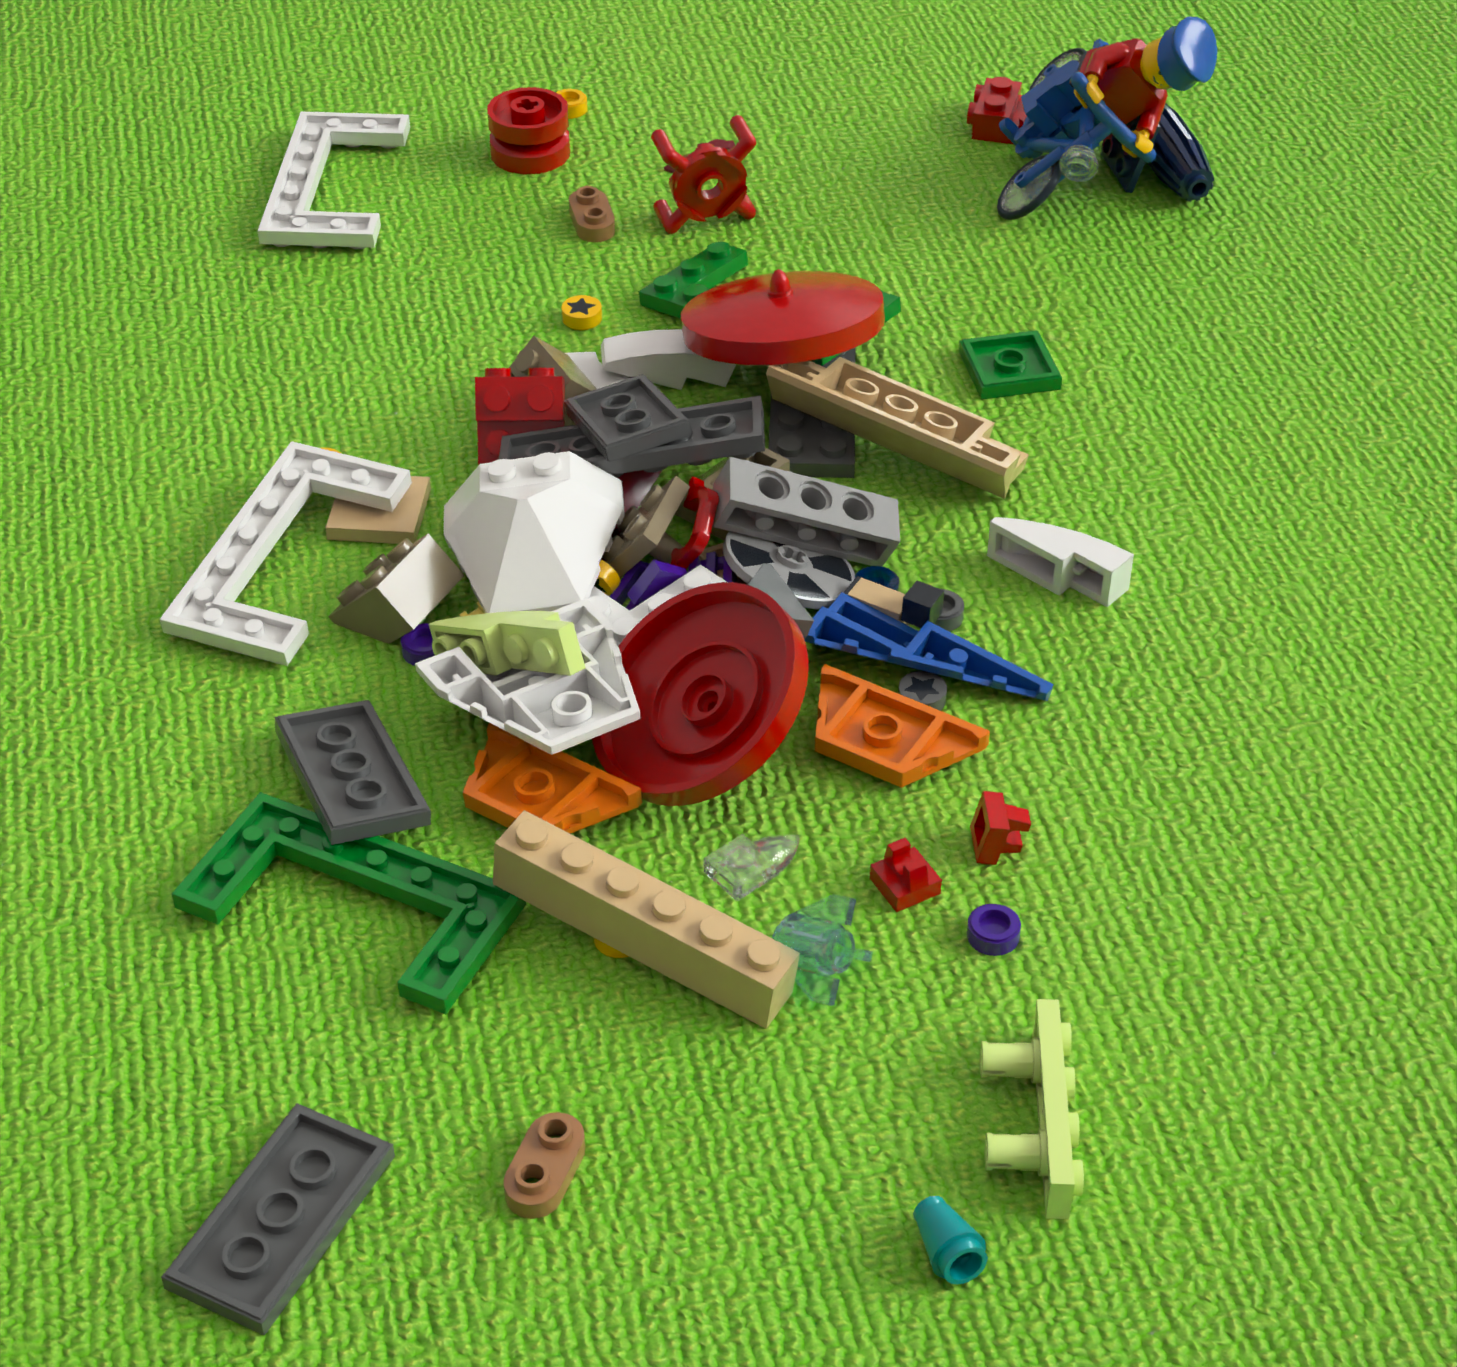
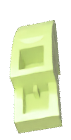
[429,611,585,676]

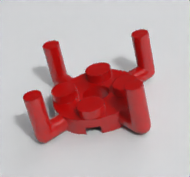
[651,115,756,234]

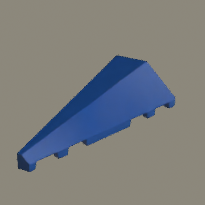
[805,592,1054,701]

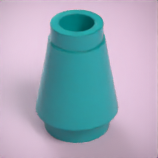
[913,1196,988,1284]

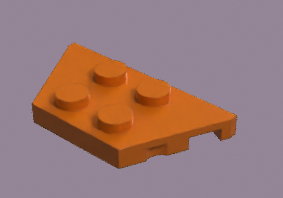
[815,664,990,788]
[463,723,643,834]

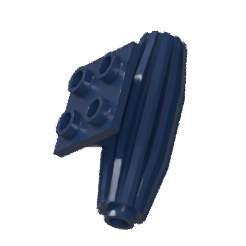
[1101,103,1214,202]

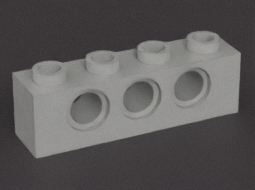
[713,457,900,568]

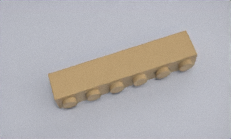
[493,810,800,1029]

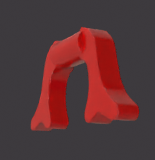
[671,476,719,569]

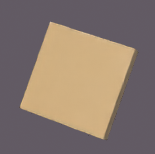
[325,476,431,544]

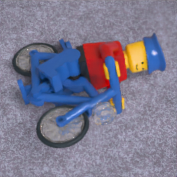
[997,17,1218,220]

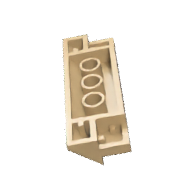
[766,357,1029,499]

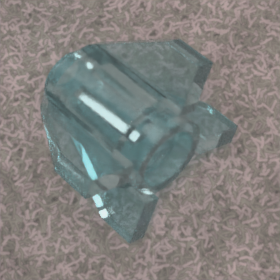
[772,894,873,1006]

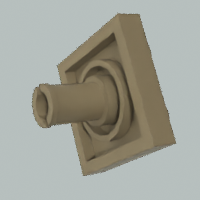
[602,476,690,578]

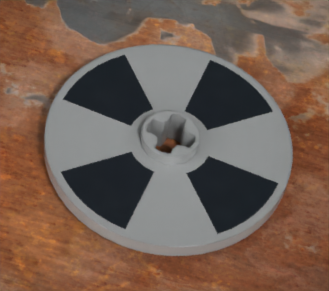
[723,531,856,609]

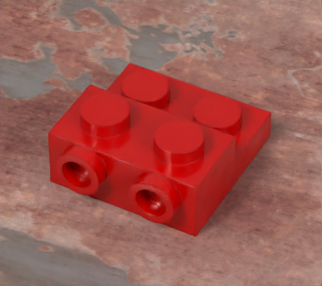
[967,77,1027,145]
[475,368,565,465]

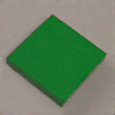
[959,330,1062,400]

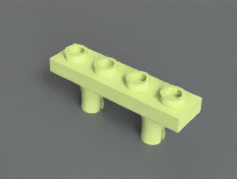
[980,999,1084,1219]

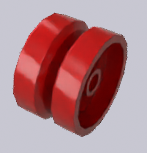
[487,87,570,175]

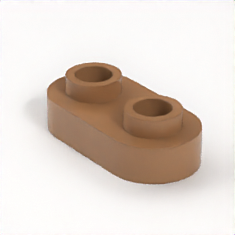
[569,186,615,242]
[503,1112,585,1219]

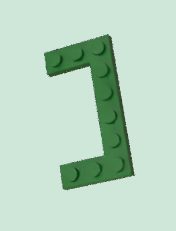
[638,242,901,366]
[171,792,526,1015]

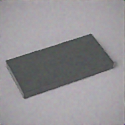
[275,700,431,845]
[161,1103,395,1336]

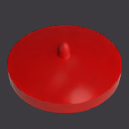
[681,269,885,365]
[592,582,809,806]

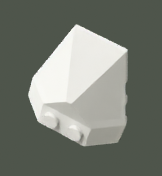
[444,451,625,613]
[415,598,641,755]

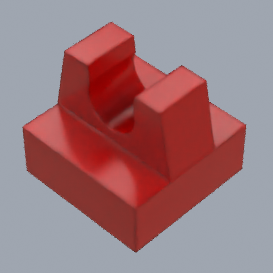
[970,791,1031,865]
[870,838,942,913]

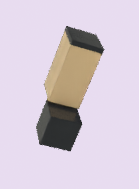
[844,576,944,628]

